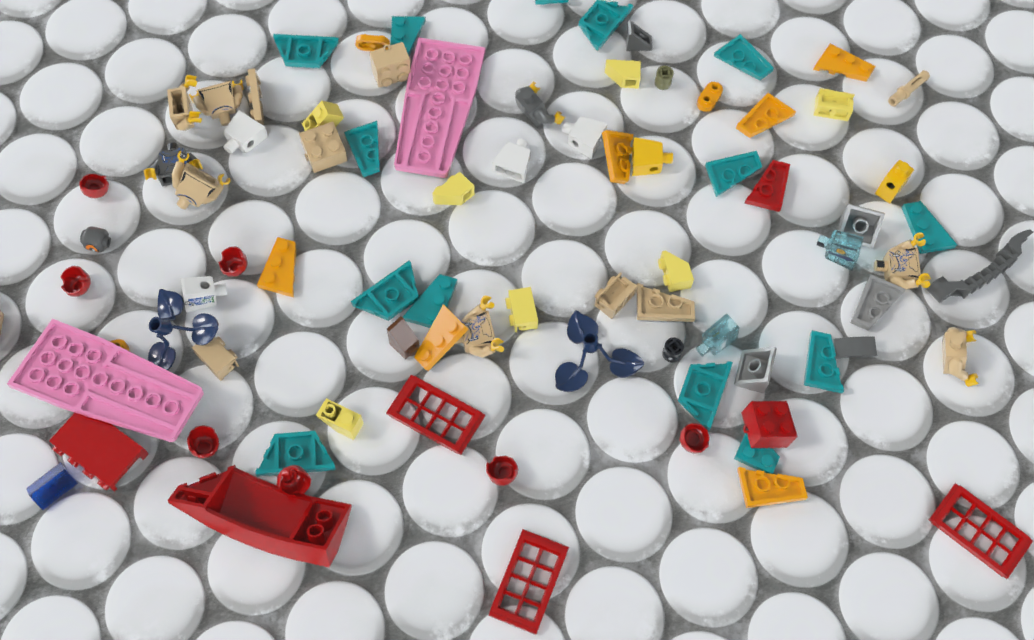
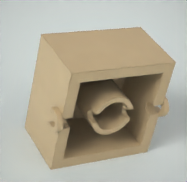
[370,42,411,88]
[299,122,347,173]

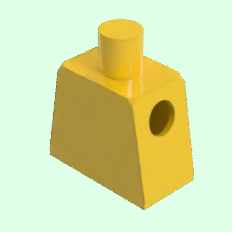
[632,137,673,176]
[875,160,914,204]

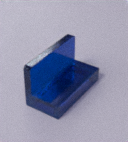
[26,462,78,510]

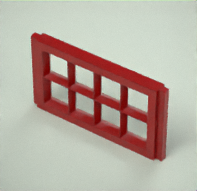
[386,375,485,455]
[928,483,1033,579]
[488,529,569,635]

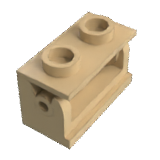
[594,272,638,319]
[192,336,239,381]

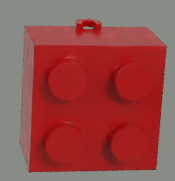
[741,401,798,448]

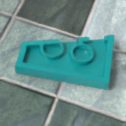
[390,16,426,57]
[714,34,774,81]
[705,151,762,197]
[403,274,458,328]
[803,330,844,394]

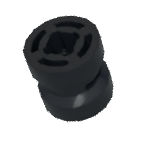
[662,337,684,363]

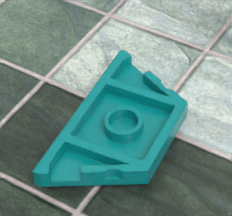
[578,0,633,51]
[273,34,339,68]
[351,260,419,321]
[678,361,733,431]
[255,431,336,477]

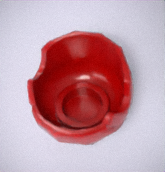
[79,174,109,199]
[218,246,248,277]
[60,266,91,297]
[679,423,709,454]
[187,425,220,459]
[486,455,518,486]
[277,465,311,496]

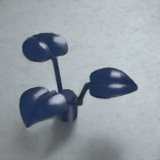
[148,289,219,370]
[555,310,644,392]

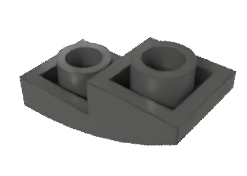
[834,336,877,359]

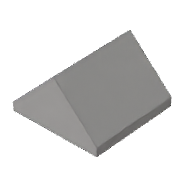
[837,203,885,248]
[734,347,777,393]

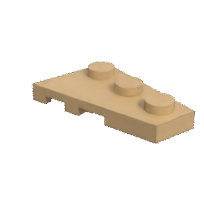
[246,68,264,125]
[636,283,695,322]

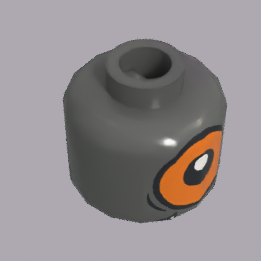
[80,226,111,252]

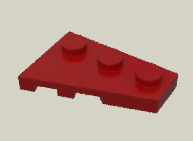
[744,160,790,212]

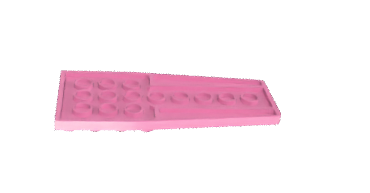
[394,38,485,178]
[7,319,204,442]

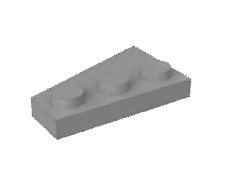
[850,274,906,330]

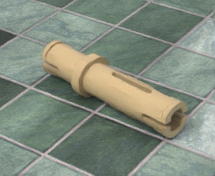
[888,70,930,107]

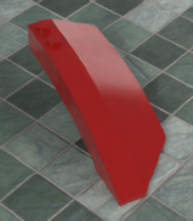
[167,465,352,567]

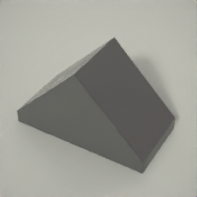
[625,20,653,51]

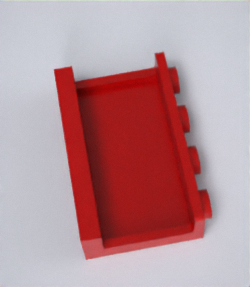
[49,413,149,492]

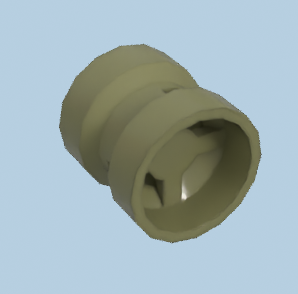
[654,66,674,90]

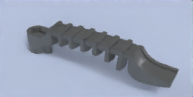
[926,229,1033,303]

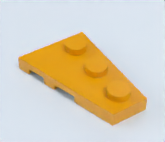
[813,43,876,82]
[736,93,796,138]
[602,130,634,184]
[257,237,296,298]
[414,304,469,371]
[737,467,808,508]

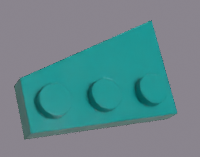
[344,121,380,177]
[902,201,957,254]

